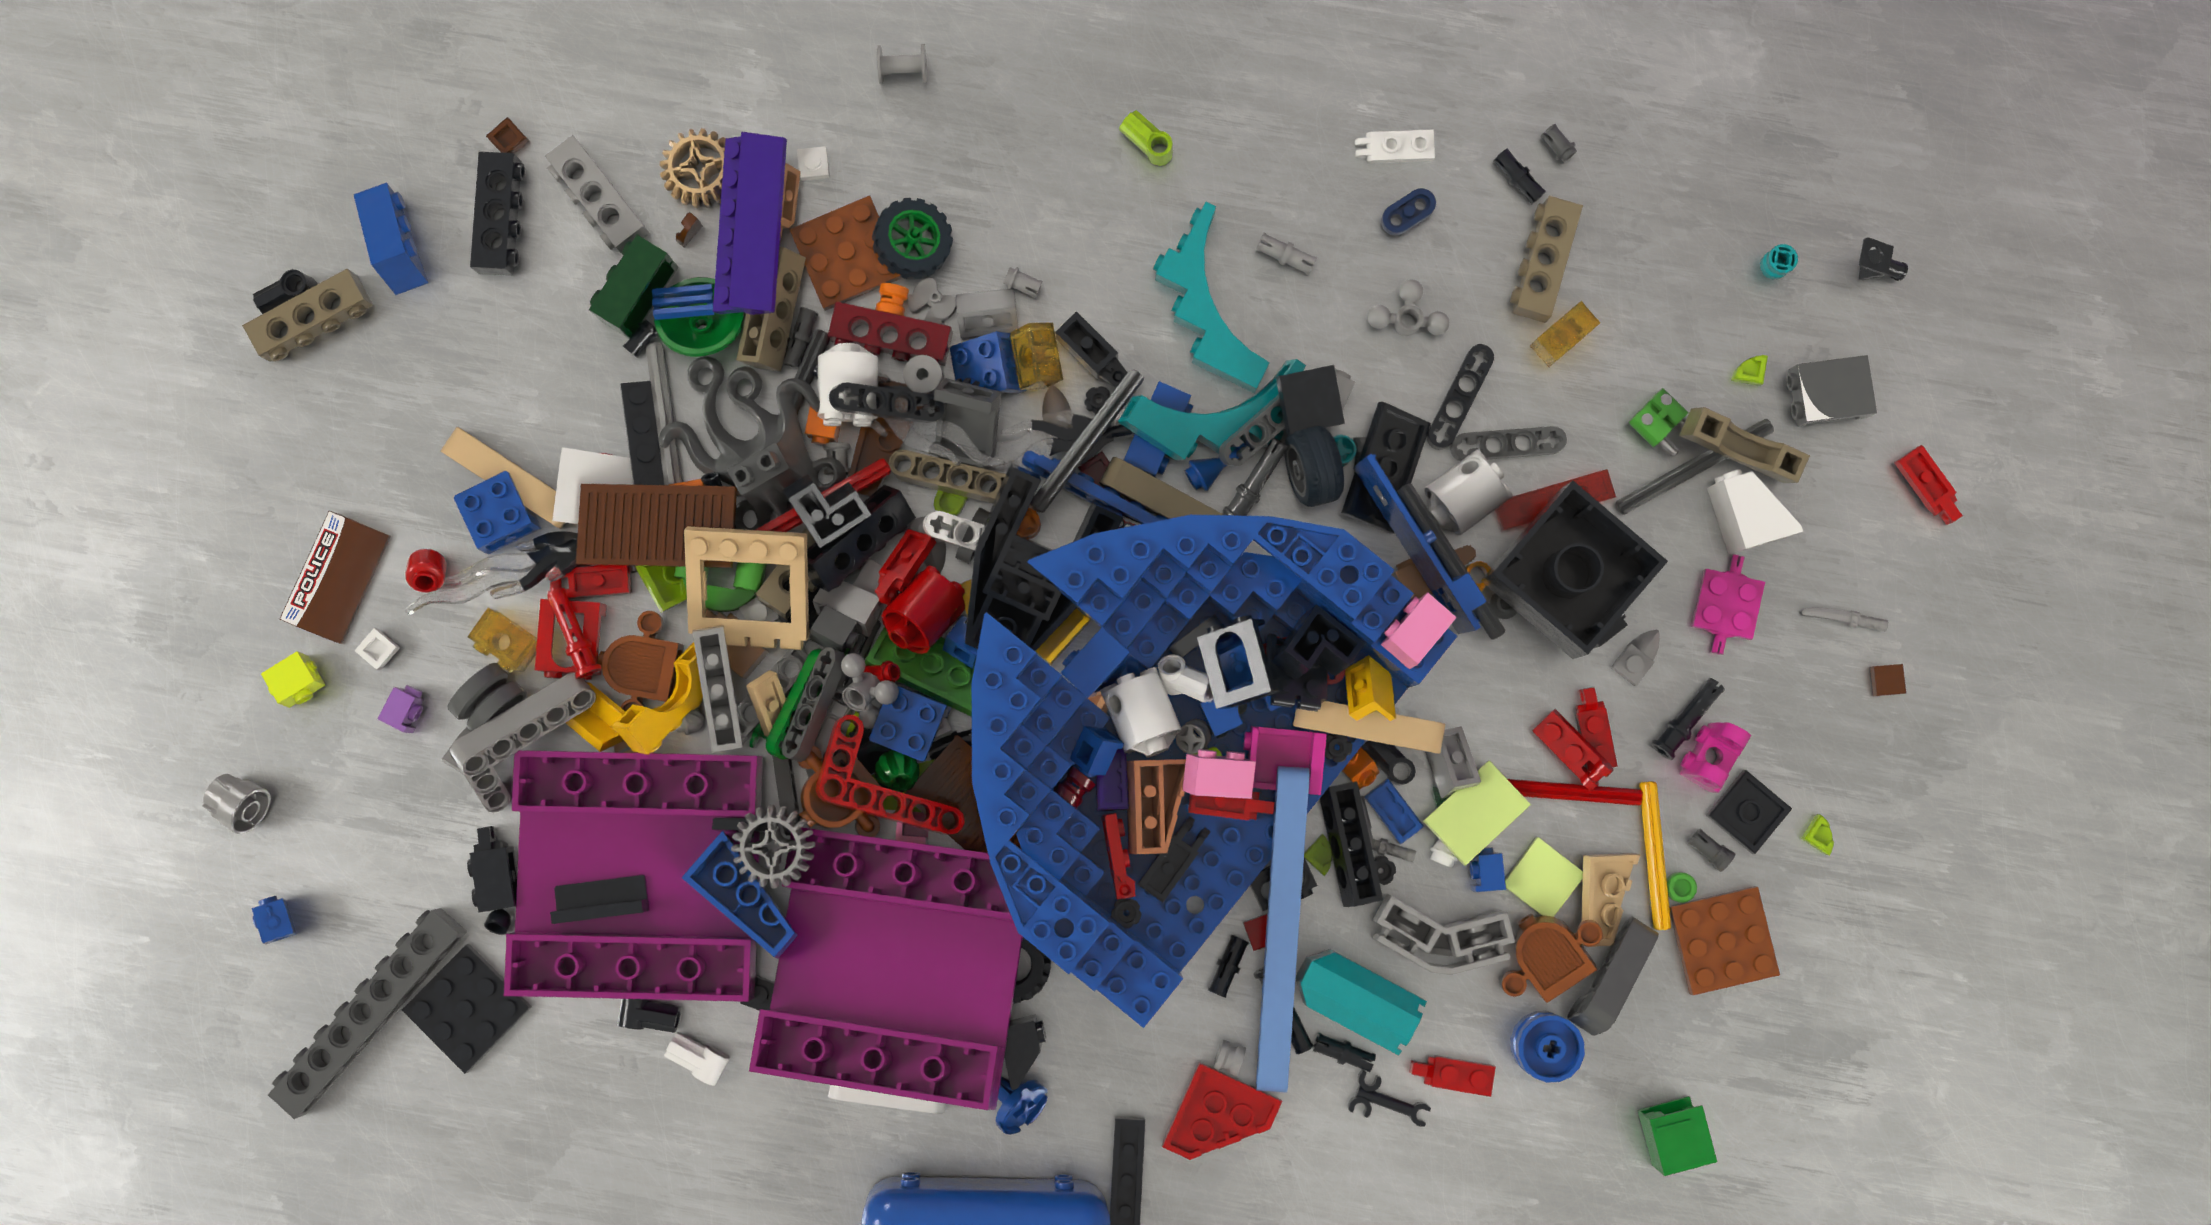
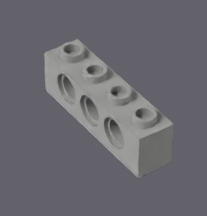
[545,135,650,254]
[692,625,743,753]

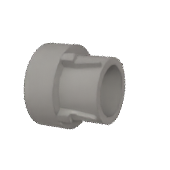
[202,774,271,834]

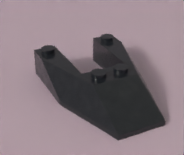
[965,462,1124,651]

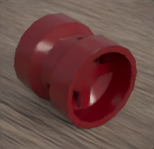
[1053,766,1096,808]

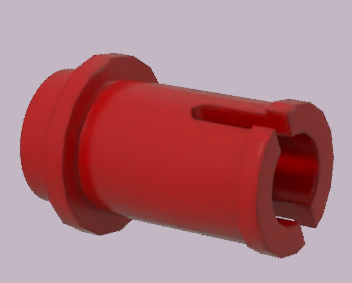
[863,661,900,683]

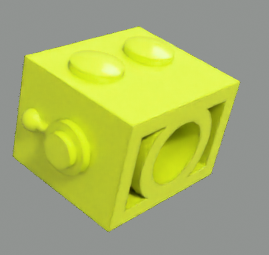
[261,651,325,708]

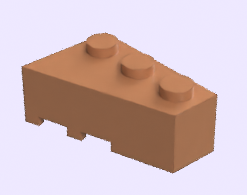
[1127,759,1186,854]

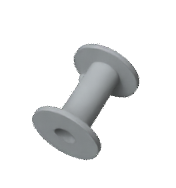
[877,44,927,84]
[903,355,945,395]

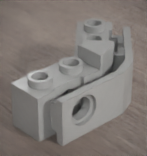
[1372,894,1515,975]

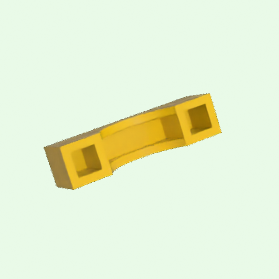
[612,642,703,755]

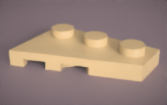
[1581,853,1640,947]

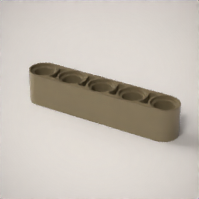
[889,450,1006,504]
[1099,457,1224,519]

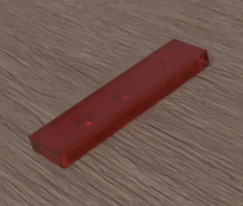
[1495,469,1616,531]

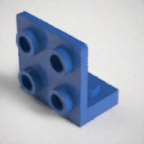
[950,331,1027,394]
[454,471,541,555]
[869,685,952,761]

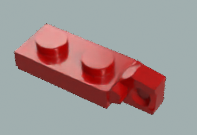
[1894,445,1963,525]
[875,529,936,605]
[1574,687,1618,772]
[1188,791,1275,820]
[1101,813,1135,900]
[1409,1055,1496,1097]

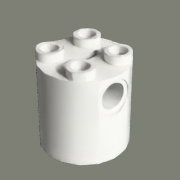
[818,343,878,427]
[1424,449,1513,535]
[1100,667,1182,757]

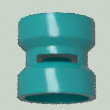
[1760,244,1798,280]
[1333,435,1356,467]

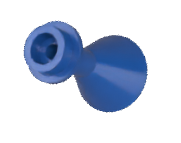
[1184,443,1247,491]

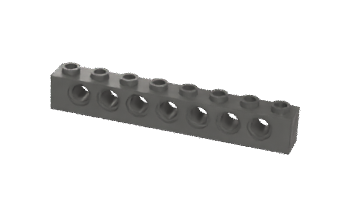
[268,908,467,1119]

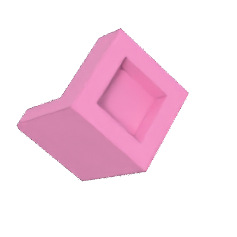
[895,812,929,845]

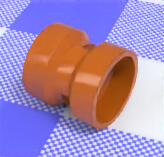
[875,283,909,316]
[1016,508,1041,539]

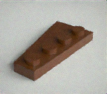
[848,377,932,497]

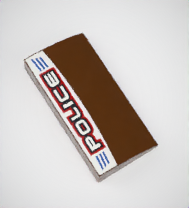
[279,510,391,644]

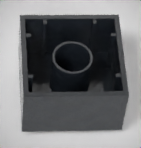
[1481,480,1668,659]

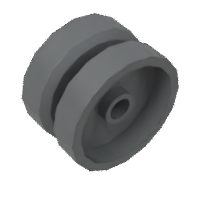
[447,663,527,732]

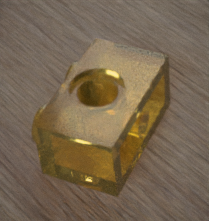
[1530,301,1600,367]
[1010,322,1063,390]
[467,607,537,673]

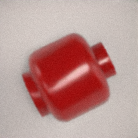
[405,549,447,593]

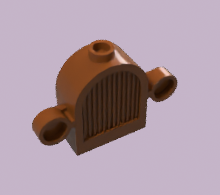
[597,611,684,711]
[798,746,881,837]
[1502,914,1603,1003]

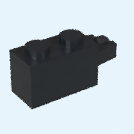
[1055,311,1128,389]
[467,826,517,913]

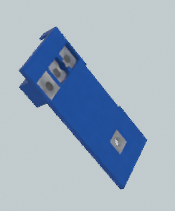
[1353,454,1487,634]

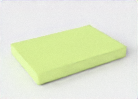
[1423,760,1531,866]

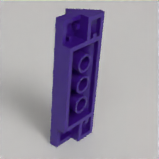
[713,132,787,315]

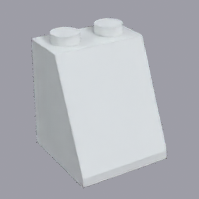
[1707,469,1803,555]

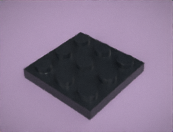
[402,944,532,1074]

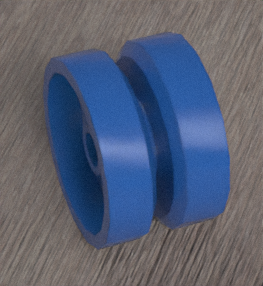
[1510,1011,1585,1083]

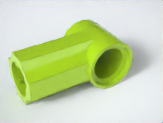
[1119,110,1173,166]

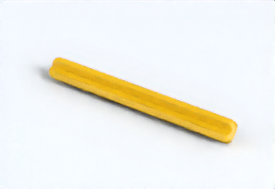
[1639,781,1671,930]

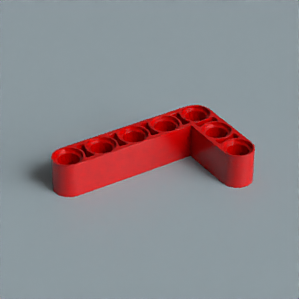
[816,715,964,835]

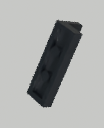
[550,875,649,924]

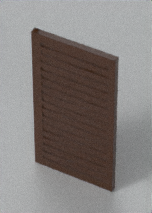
[576,484,738,568]
[905,735,1022,853]

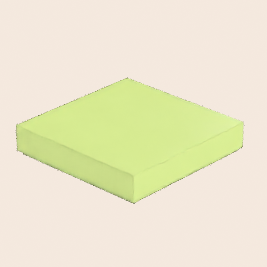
[1505,837,1583,917]

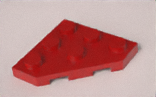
[1162,1062,1282,1160]

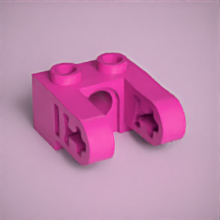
[1680,722,1751,793]

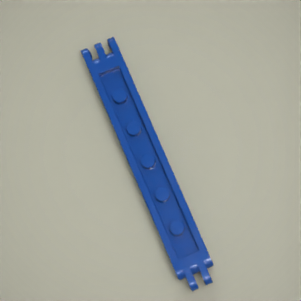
[1022,451,1167,524]

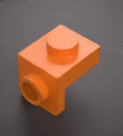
[1342,747,1380,790]

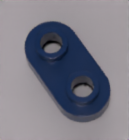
[1381,188,1436,236]

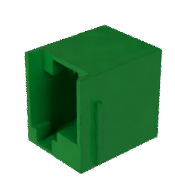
[1637,1096,1717,1176]

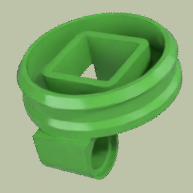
[674,562,767,612]

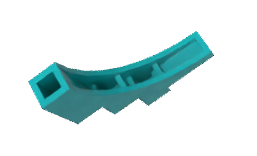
[1153,202,1270,394]
[1118,359,1306,460]

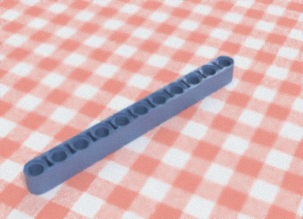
[1256,766,1309,1093]

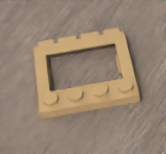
[684,526,809,650]

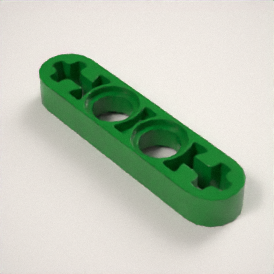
[766,648,826,760]

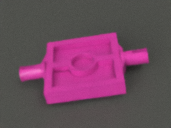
[1691,554,1765,655]

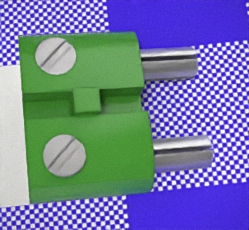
[1628,388,1688,457]

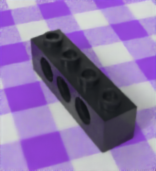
[470,152,525,276]
[807,485,916,592]
[1320,781,1383,907]

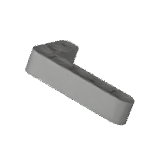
[450,672,596,813]

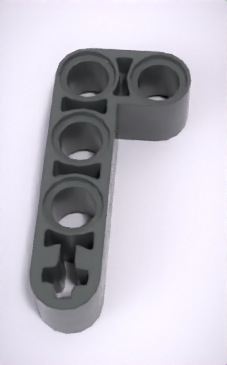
[1567,916,1659,1036]

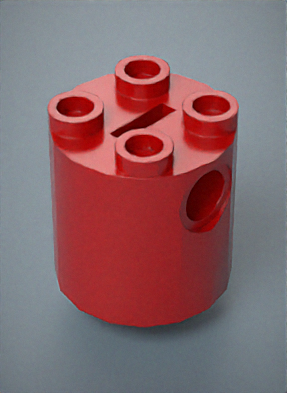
[881,566,965,654]

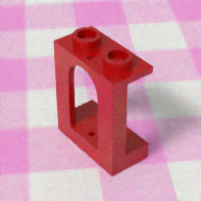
[535,599,607,680]

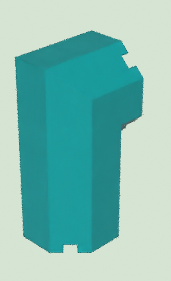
[1295,949,1427,1056]

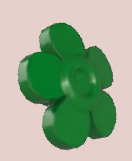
[749,723,767,748]

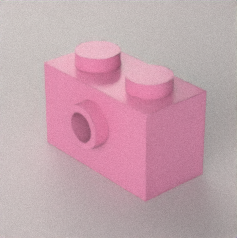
[1381,593,1457,669]
[1182,749,1256,799]

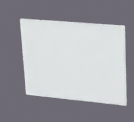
[552,447,633,524]

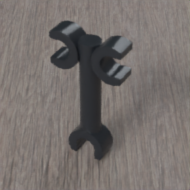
[1348,1070,1431,1127]

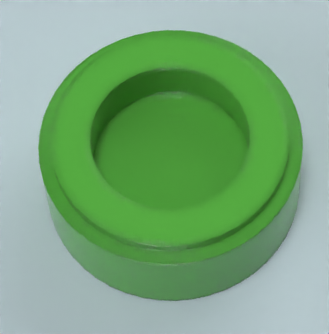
[1667,872,1697,903]

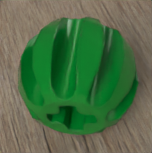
[875,750,920,792]

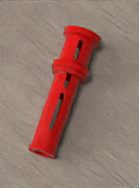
[547,588,602,679]

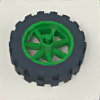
[872,198,953,279]

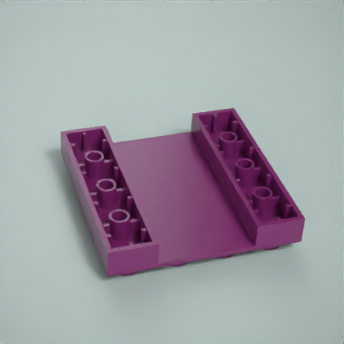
[504,750,763,1002]
[749,827,1023,1110]

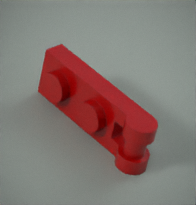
[546,565,631,599]
[1532,709,1614,791]

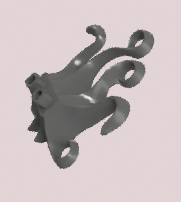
[659,356,846,530]

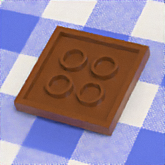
[789,195,901,311]
[1669,886,1780,995]

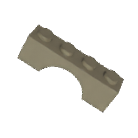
[1679,407,1810,483]

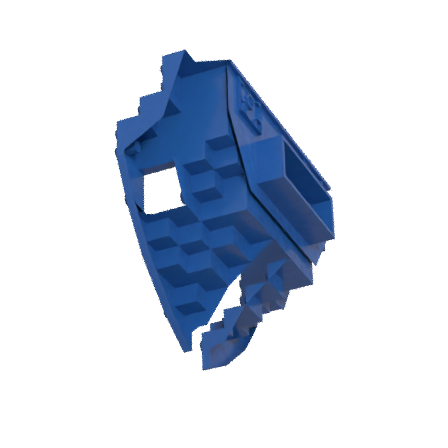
[971,514,1457,1028]

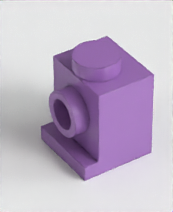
[377,685,424,733]

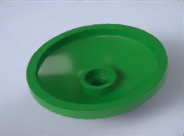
[654,277,744,357]

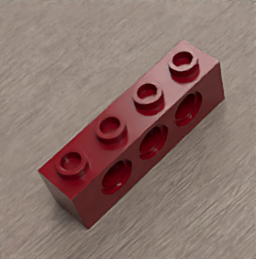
[828,302,953,366]

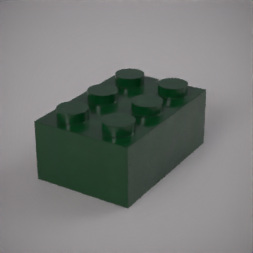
[589,235,679,339]

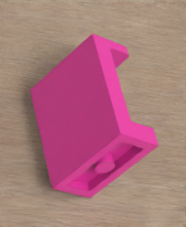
[1243,726,1327,795]

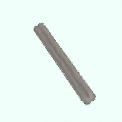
[646,343,682,485]

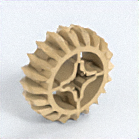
[659,128,726,208]

